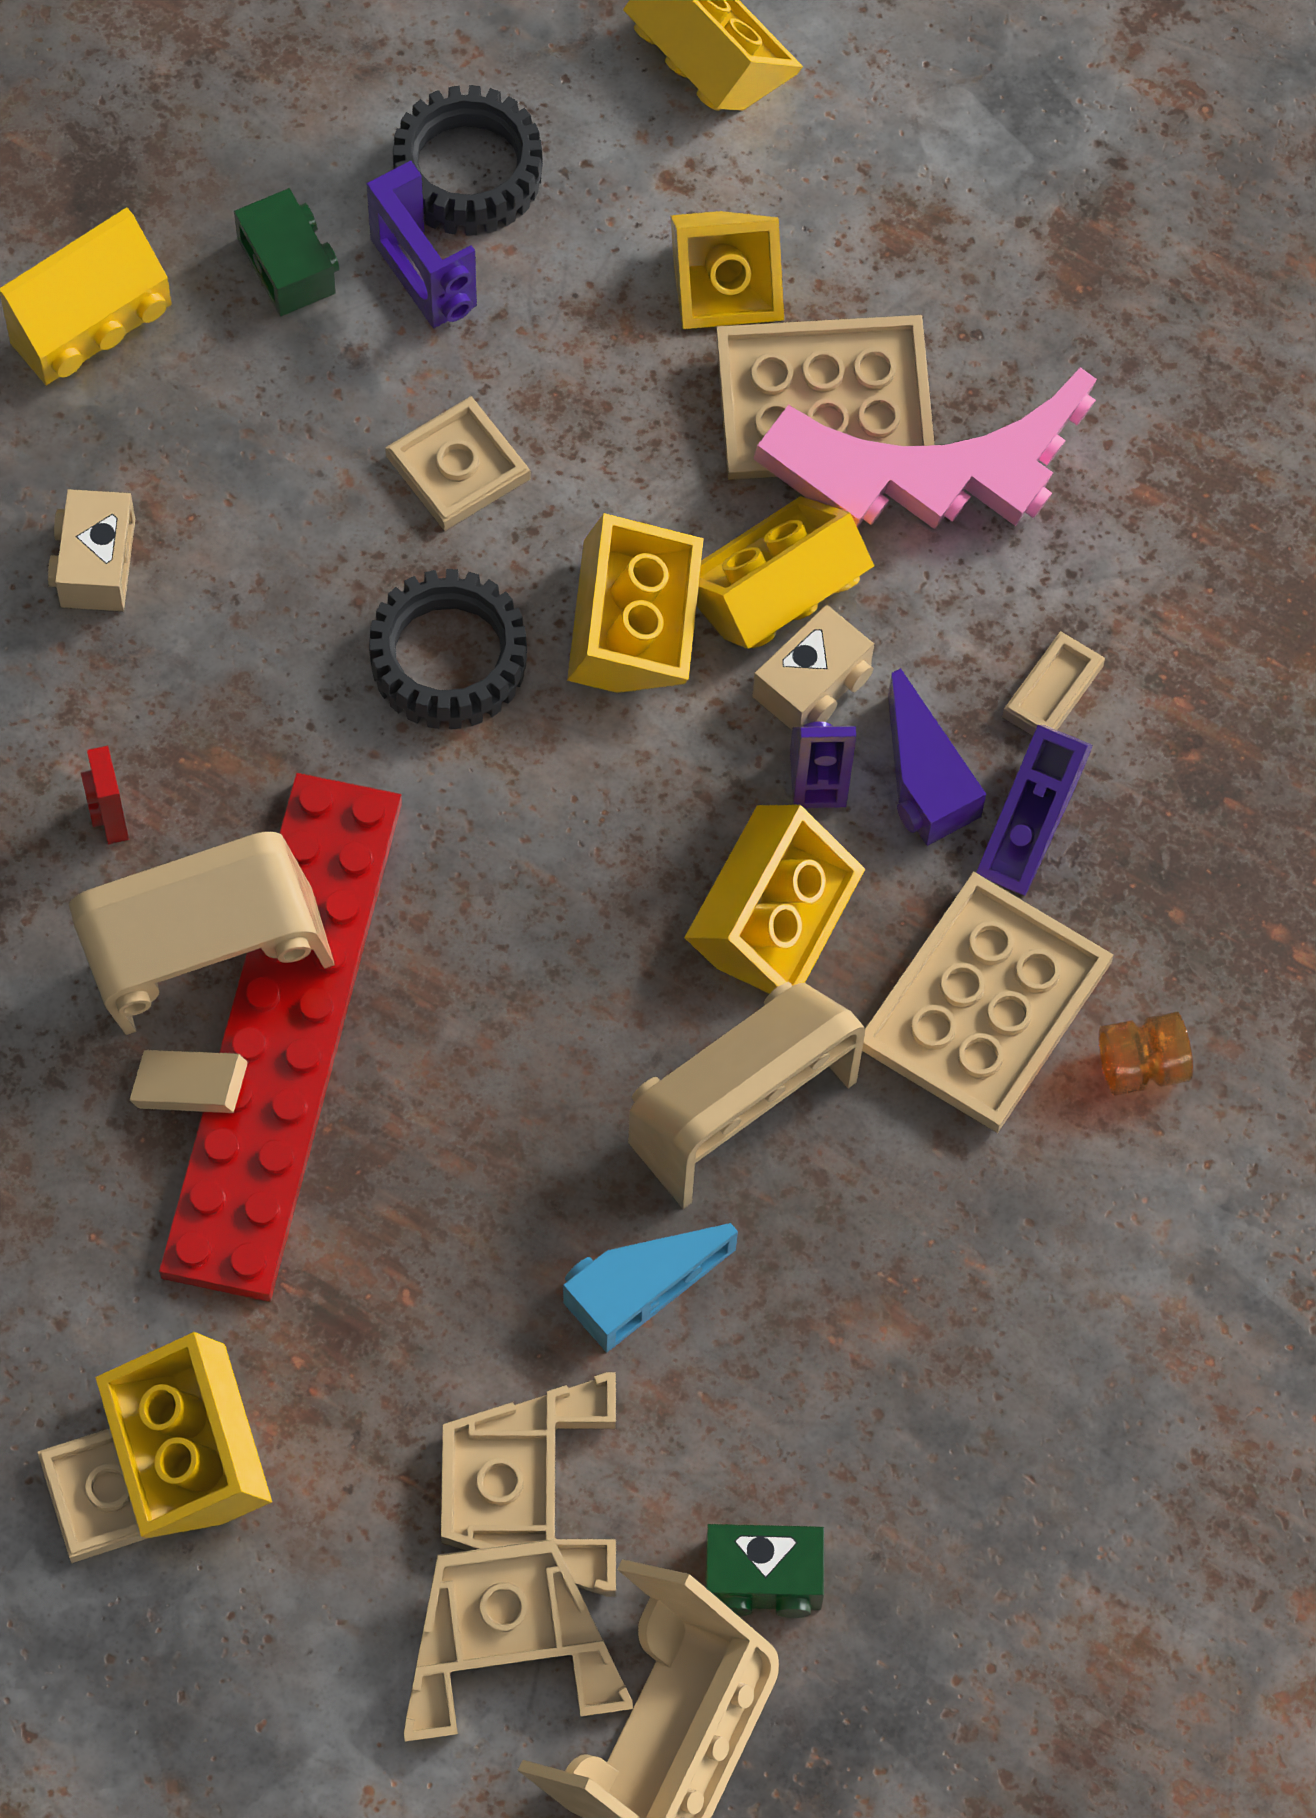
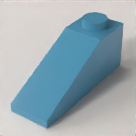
[563,1223,738,1353]

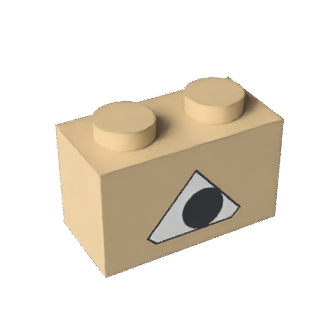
[48,489,135,612]
[752,605,874,730]

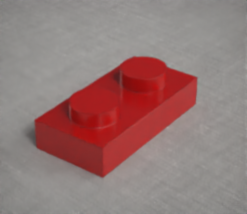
[80,745,129,845]

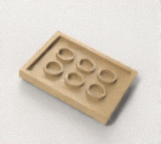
[716,315,934,480]
[862,872,1114,1133]

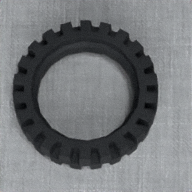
[393,85,543,236]
[369,569,527,730]

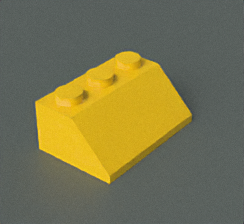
[623,0,803,111]
[0,207,172,386]
[696,496,874,649]
[567,513,704,693]
[684,805,865,994]
[95,1332,272,1538]

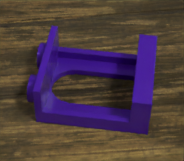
[366,161,477,329]

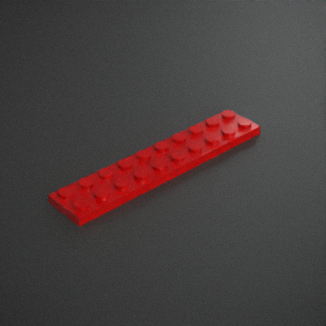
[159,773,402,1302]

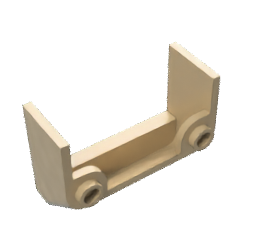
[69,832,335,1035]
[628,982,866,1209]
[517,1559,779,1818]

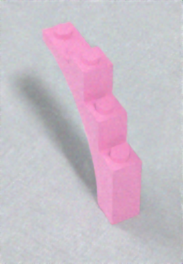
[753,367,1097,529]

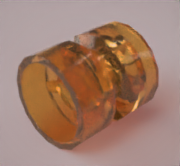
[1098,1012,1193,1096]

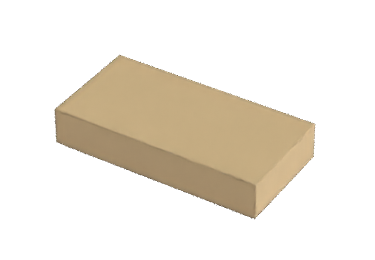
[1002,631,1105,736]
[130,1050,248,1113]

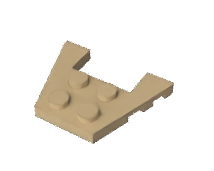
[441,1372,616,1597]
[404,1539,633,1742]

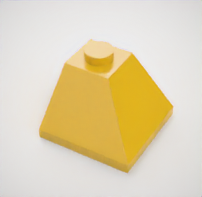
[670,211,784,329]

